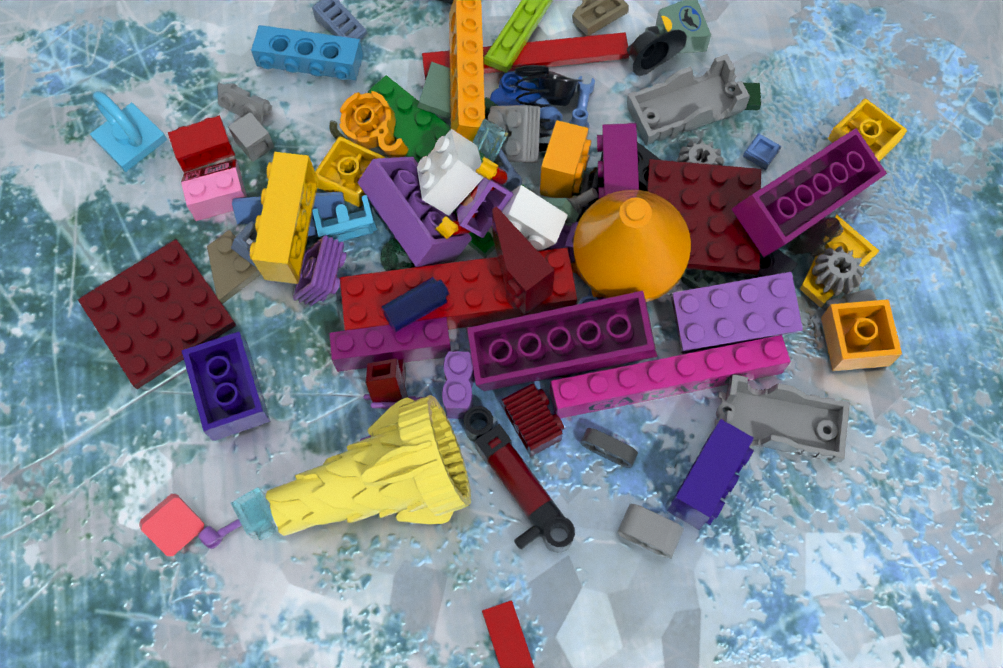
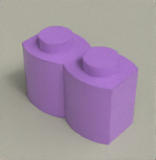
[442,351,474,419]

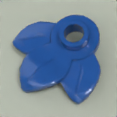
[490,72,542,106]

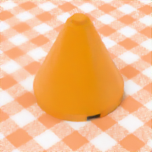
[573,190,691,302]

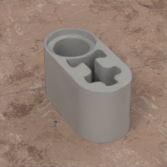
[617,504,684,558]

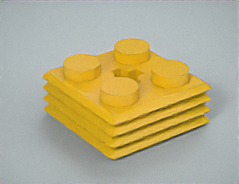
[828,98,907,161]
[315,136,385,207]

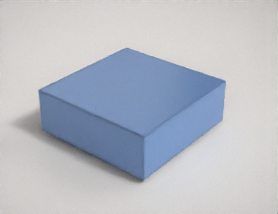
[743,133,782,170]

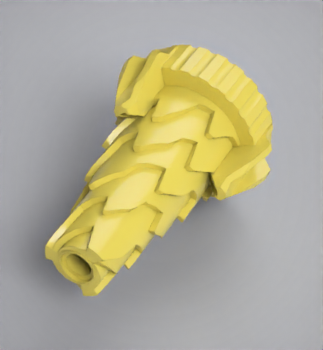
[266,395,471,536]

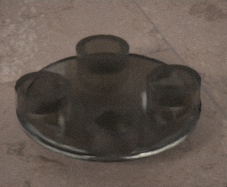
[786,217,843,257]

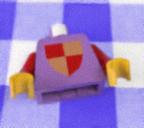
[435,157,514,239]

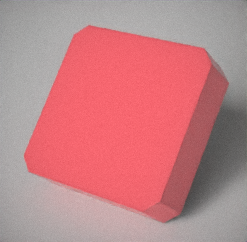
[139,494,204,556]

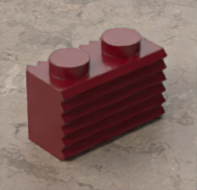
[502,383,564,457]

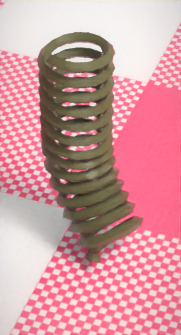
[329,120,346,139]

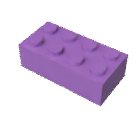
[357,157,472,267]
[671,272,803,353]

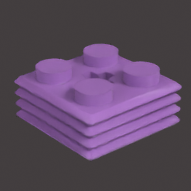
[293,235,347,307]

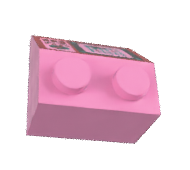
[181,159,247,221]

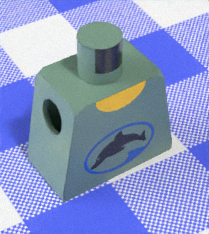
[645,0,711,54]

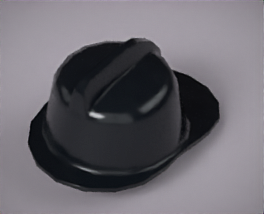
[627,29,687,76]
[538,71,583,106]

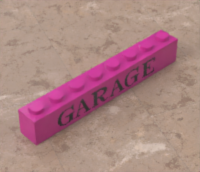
[550,335,791,419]

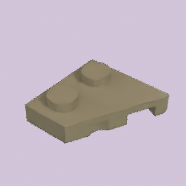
[572,0,629,36]
[207,230,261,304]

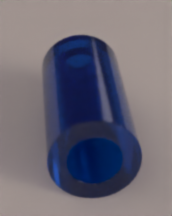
[381,277,449,333]

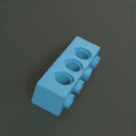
[251,25,363,80]

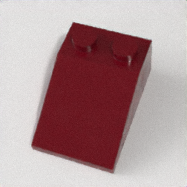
[492,206,555,315]

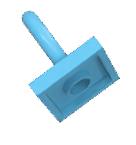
[90,91,167,172]

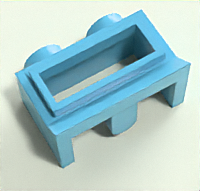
[312,195,377,242]

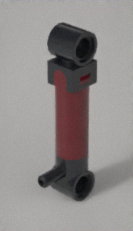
[464,406,575,553]

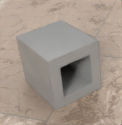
[228,112,274,162]

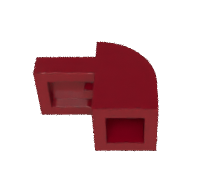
[366,358,408,402]

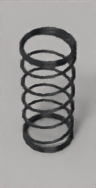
[515,65,551,152]

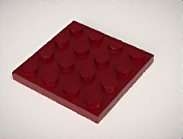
[647,159,761,275]
[77,239,236,389]

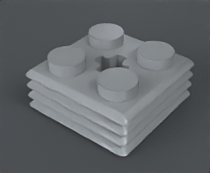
[487,105,540,163]

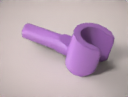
[199,517,244,549]

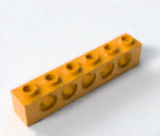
[449,0,485,146]

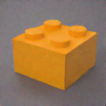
[540,120,592,198]
[821,299,902,371]

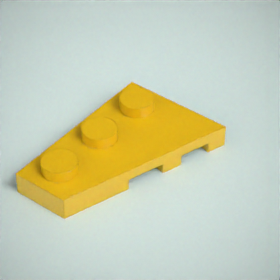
[800,214,879,308]

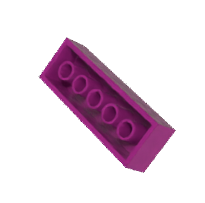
[731,128,887,257]
[467,291,657,391]

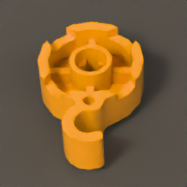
[339,91,408,158]

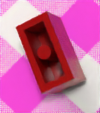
[168,115,235,173]

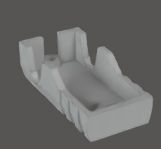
[627,54,750,146]
[714,374,850,462]

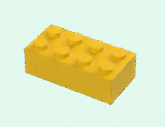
[250,152,319,284]

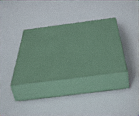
[417,62,451,119]

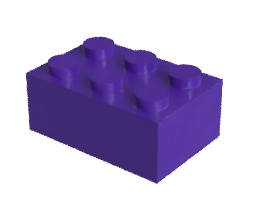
[181,331,271,441]
[667,419,754,530]

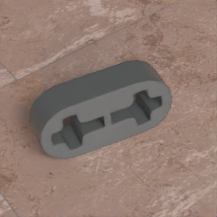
[580,428,638,468]

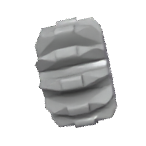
[676,138,724,166]
[812,246,865,297]

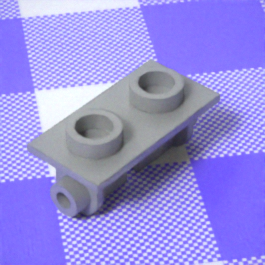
[218,82,272,125]

